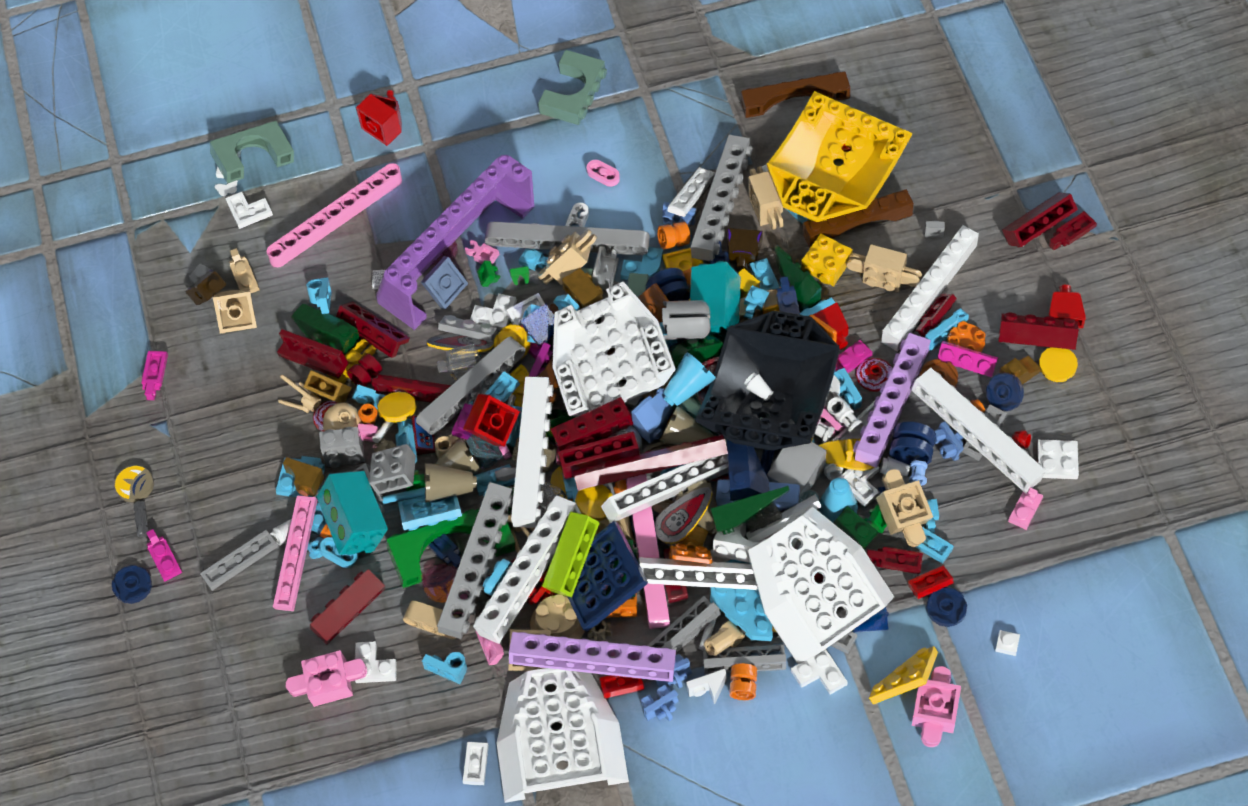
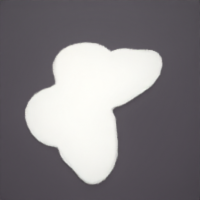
[215,181,238,196]

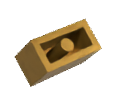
[562,268,603,309]
[303,370,352,403]

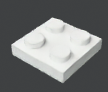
[1037,440,1079,479]

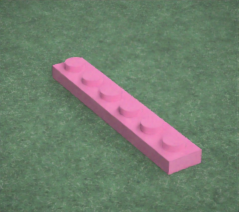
[273,496,318,611]

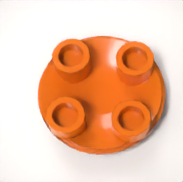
[947,321,986,352]

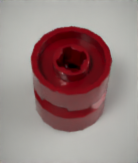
[347,353,383,387]

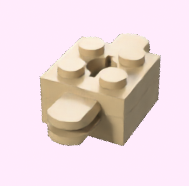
[749,166,784,230]
[538,229,597,285]
[847,245,922,292]
[876,469,933,547]

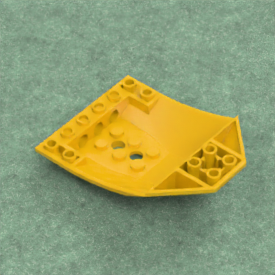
[766,91,912,222]

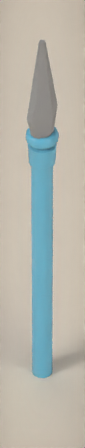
[382,468,516,504]

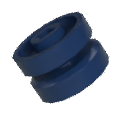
[645,268,691,301]
[889,422,936,465]

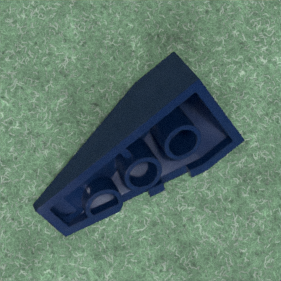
[726,439,769,501]

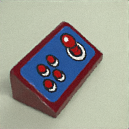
[412,416,436,455]

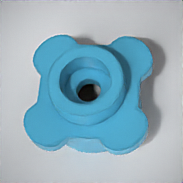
[307,537,328,559]

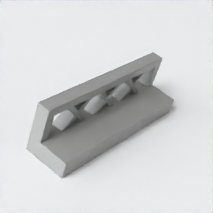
[647,596,721,653]
[703,645,786,674]

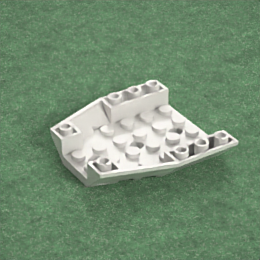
[553,282,676,416]
[747,507,894,664]
[497,668,629,803]

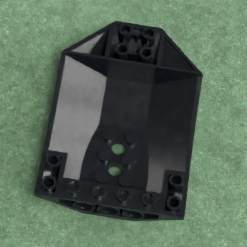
[696,310,840,450]

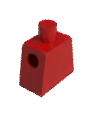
[1049,284,1086,328]
[813,302,849,349]

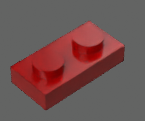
[908,565,954,599]
[599,675,644,699]

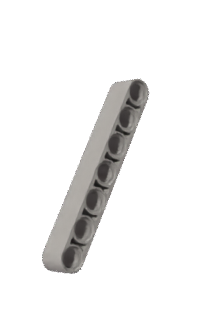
[416,337,525,435]

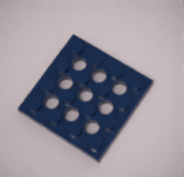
[567,521,648,632]

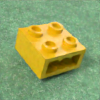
[801,234,853,286]

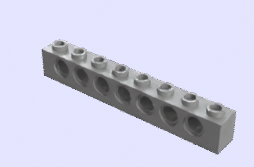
[691,135,753,261]
[437,482,513,639]

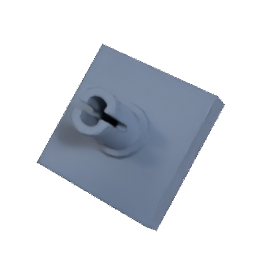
[421,256,468,309]

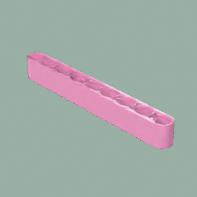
[267,163,402,267]
[626,474,670,629]

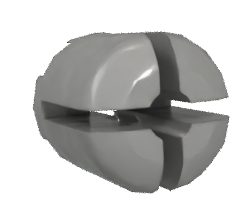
[662,300,711,340]

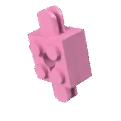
[286,650,367,707]
[912,666,961,747]

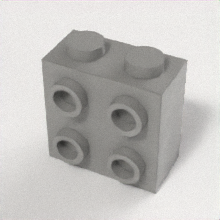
[319,427,365,468]
[369,444,416,494]

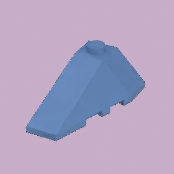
[632,387,673,443]

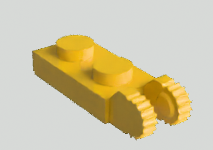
[327,339,376,384]

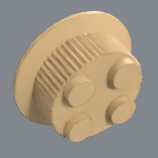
[530,594,585,639]

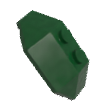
[669,335,723,375]

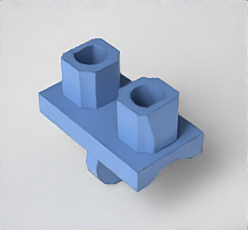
[663,202,696,227]
[935,421,964,461]
[656,654,692,689]
[641,685,679,721]

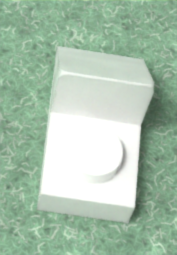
[686,669,726,704]

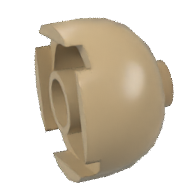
[323,403,362,431]

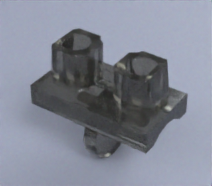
[745,502,782,533]

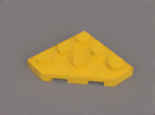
[869,646,938,704]

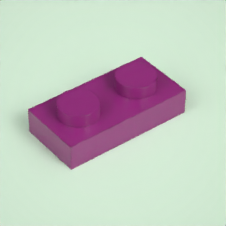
[528,343,553,377]
[452,403,473,440]

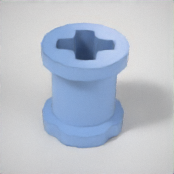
[909,460,928,486]

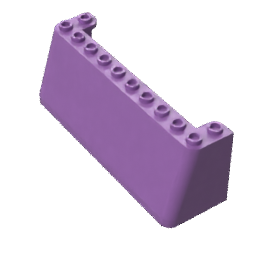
[376,155,535,330]

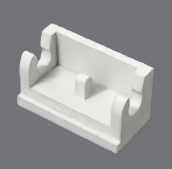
[592,246,619,290]

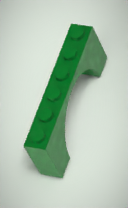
[387,505,516,588]

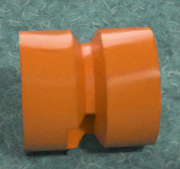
[657,221,690,249]
[730,663,757,700]

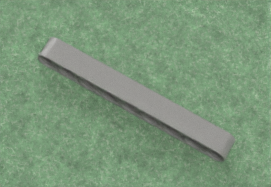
[485,222,650,255]

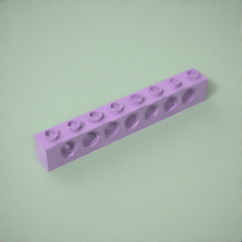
[853,333,931,468]
[509,632,676,682]

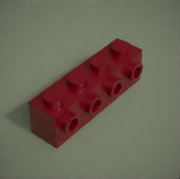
[1002,192,1078,248]
[999,312,1079,350]
[550,397,633,451]
[558,431,639,480]
[310,569,385,645]

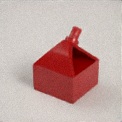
[356,90,402,146]
[463,394,520,447]

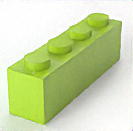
[542,512,600,598]

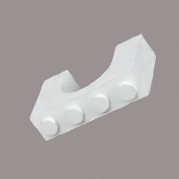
[713,522,801,563]

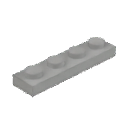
[200,530,278,591]

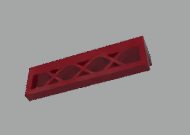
[336,302,410,358]
[277,329,349,379]
[372,374,452,403]

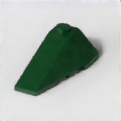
[291,304,361,356]

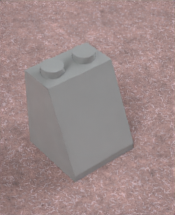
[767,442,826,503]

